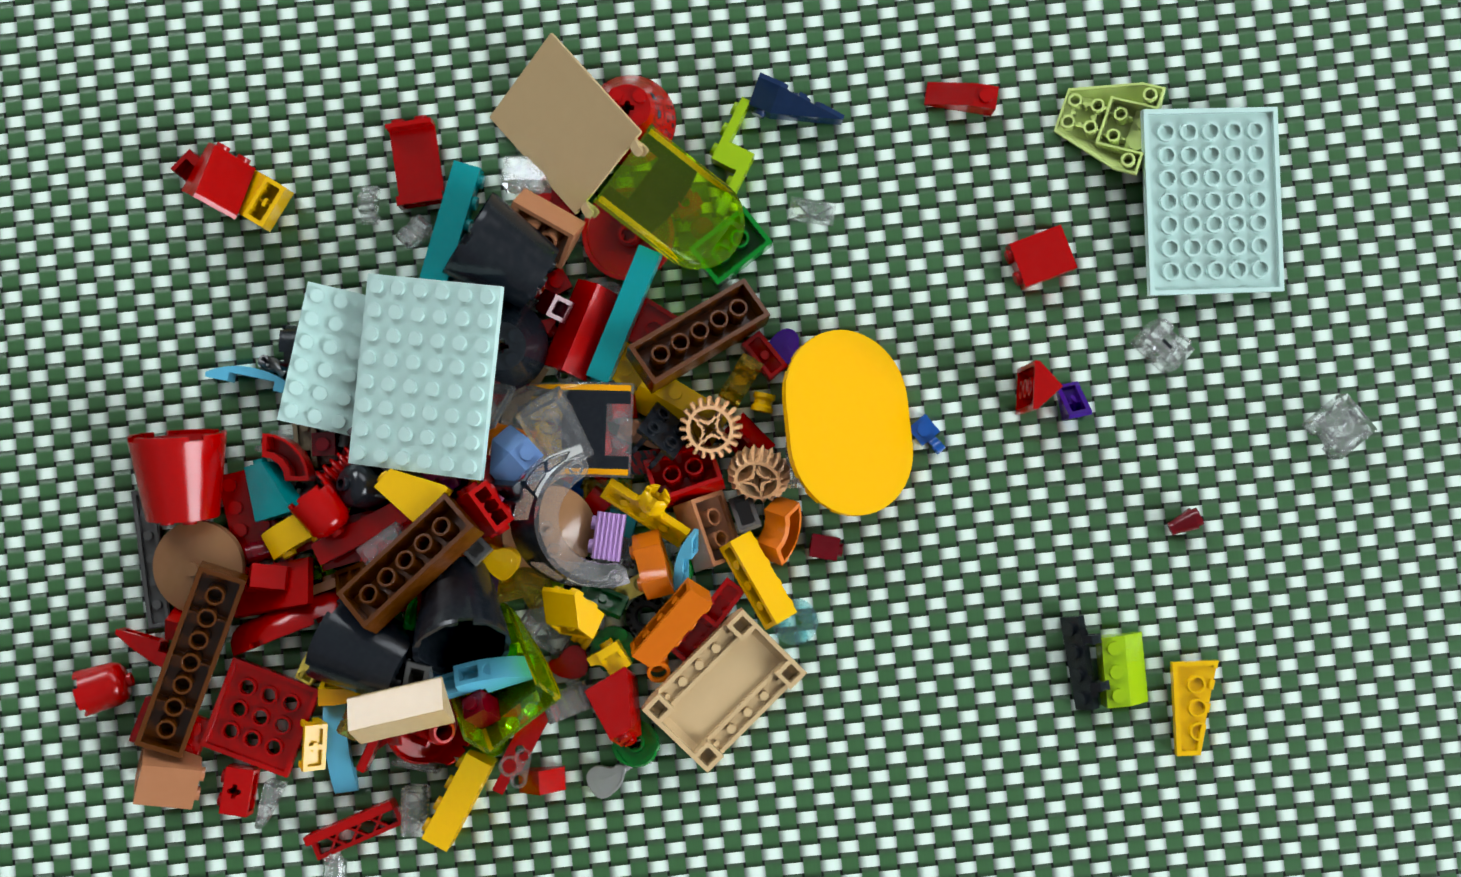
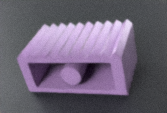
[588,511,627,562]

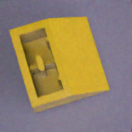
[238,170,294,232]
[542,586,605,639]

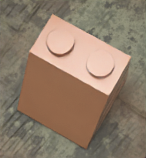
[133,747,206,810]

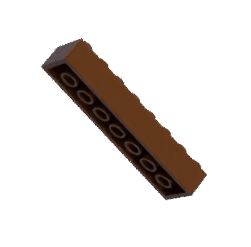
[134,561,249,758]

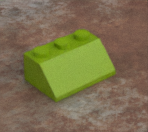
[1095,631,1148,708]

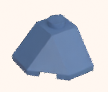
[489,425,544,481]

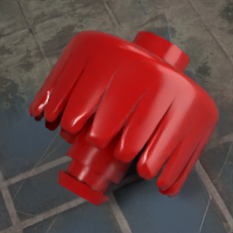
[386,696,474,765]

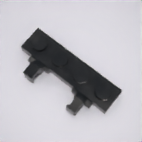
[1060,615,1110,710]

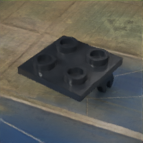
[629,401,687,470]

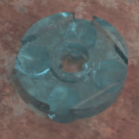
[772,598,818,645]

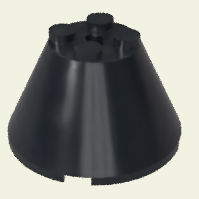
[493,301,549,392]

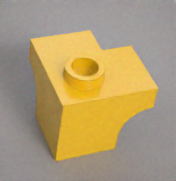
[586,638,633,675]

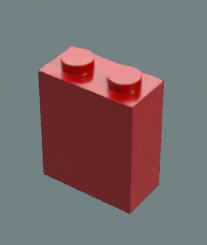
[1004,224,1078,290]

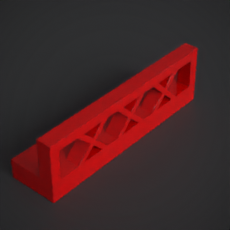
[303,796,405,860]

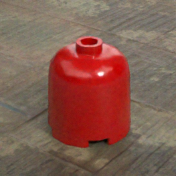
[287,478,350,539]
[72,662,135,716]

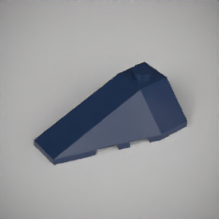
[749,72,845,125]

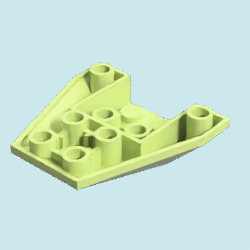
[1054,82,1166,176]

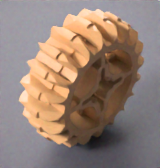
[679,396,743,460]
[727,444,790,503]

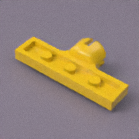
[600,478,691,548]

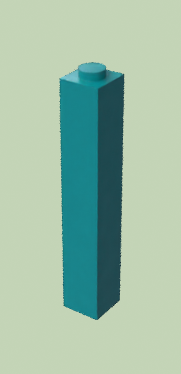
[586,244,663,384]

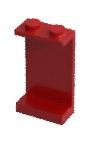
[385,115,445,210]

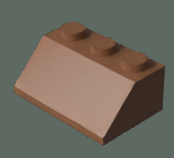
[511,188,586,269]
[673,490,738,572]

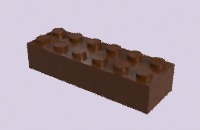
[626,278,770,394]
[336,493,484,634]

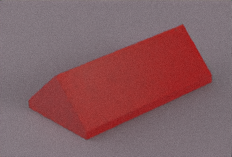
[544,279,618,382]
[1015,360,1063,415]

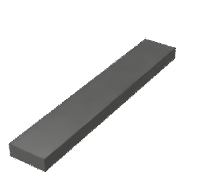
[131,491,172,629]

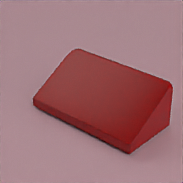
[740,330,788,382]

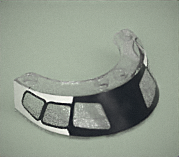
[510,444,630,588]

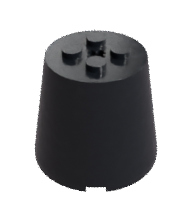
[442,192,559,309]
[412,557,511,675]
[305,598,415,694]

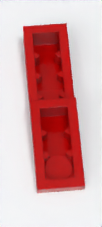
[671,577,744,662]

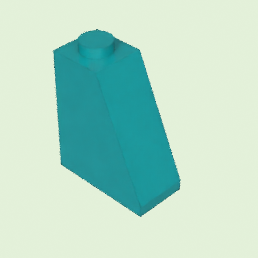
[244,458,300,522]

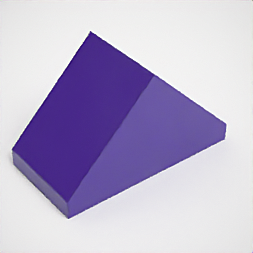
[1056,381,1092,421]

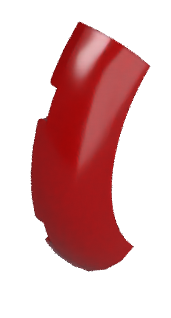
[231,588,339,656]

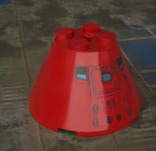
[602,75,676,166]

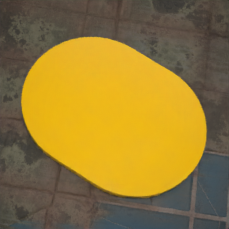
[782,330,913,516]

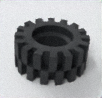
[625,595,664,636]

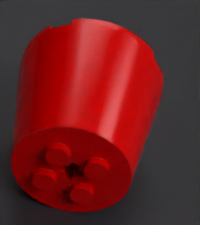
[127,429,227,526]

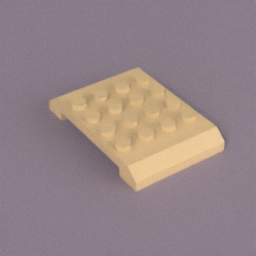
[641,607,807,773]

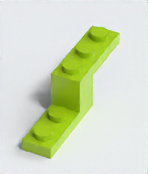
[709,97,755,220]

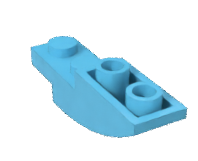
[434,656,534,699]

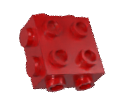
[454,480,514,539]

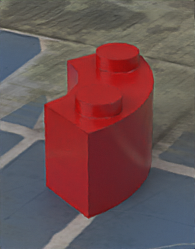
[262,433,316,481]

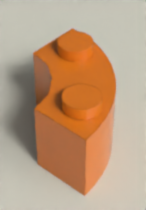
[757,496,802,566]
[629,529,674,600]

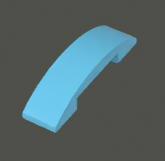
[205,366,286,393]
[673,528,699,592]
[323,704,359,794]

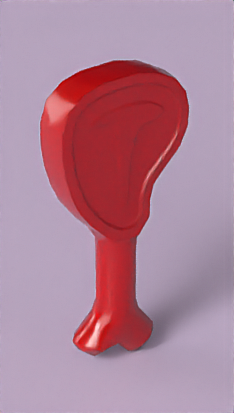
[545,644,589,679]

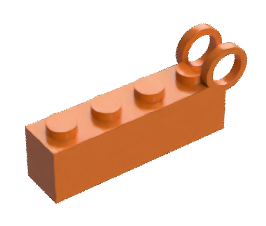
[630,577,712,683]

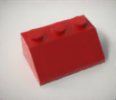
[643,438,726,509]

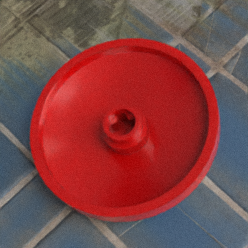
[582,187,675,281]

